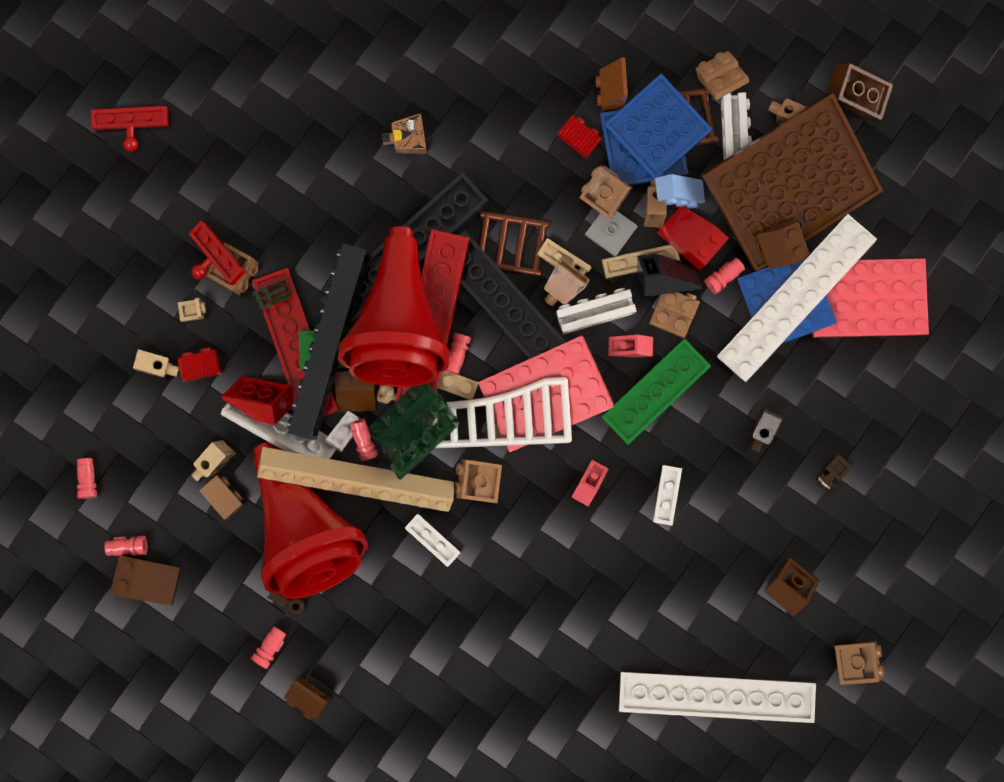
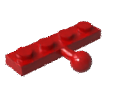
[91,106,169,152]
[189,220,246,286]

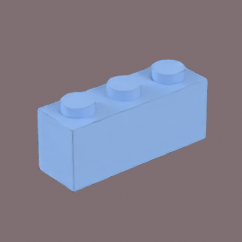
[655,174,705,208]

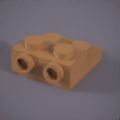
[695,51,749,100]
[580,166,632,220]
[206,242,259,295]
[649,292,700,338]
[454,460,502,503]
[835,641,885,685]

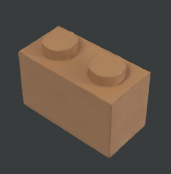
[199,475,245,520]

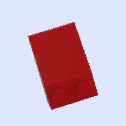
[657,206,729,270]
[222,376,294,425]

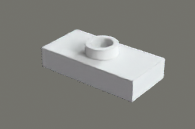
[325,411,360,453]

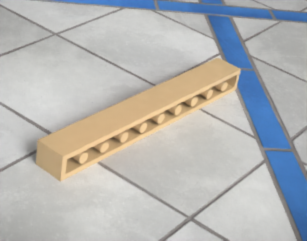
[257,447,454,512]

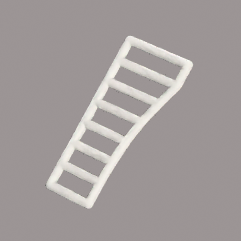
[431,377,572,448]

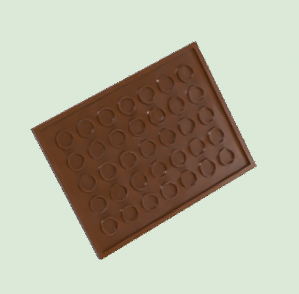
[702,92,883,272]

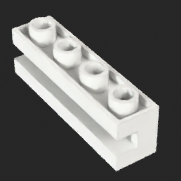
[721,93,752,160]
[556,288,636,335]

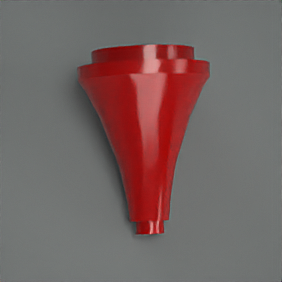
[338,226,450,387]
[253,442,368,599]

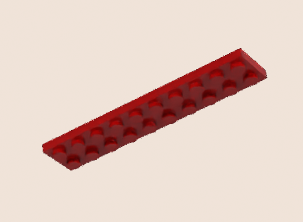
[391,229,470,426]

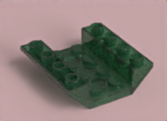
[368,383,460,480]

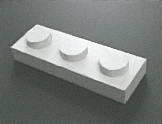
[653,465,682,526]
[405,514,461,567]

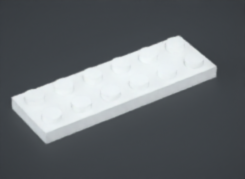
[221,403,336,459]

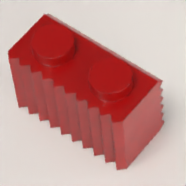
[557,115,601,159]
[177,348,222,382]

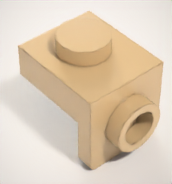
[178,298,206,322]

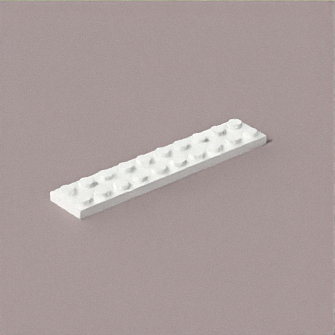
[717,214,877,383]
[619,672,816,723]

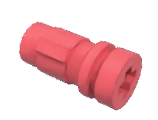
[705,258,745,294]
[446,333,471,374]
[350,419,378,461]
[77,458,97,499]
[105,536,148,556]
[251,626,287,669]

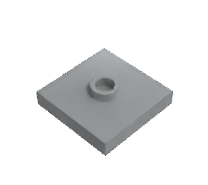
[585,211,638,257]

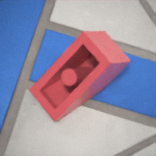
[608,335,653,357]
[572,460,608,506]

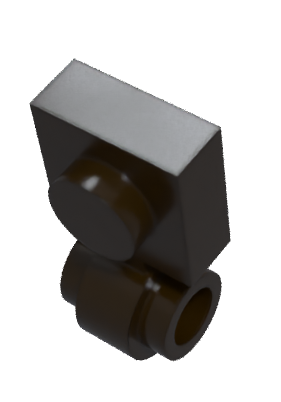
[815,454,852,491]
[267,593,305,614]

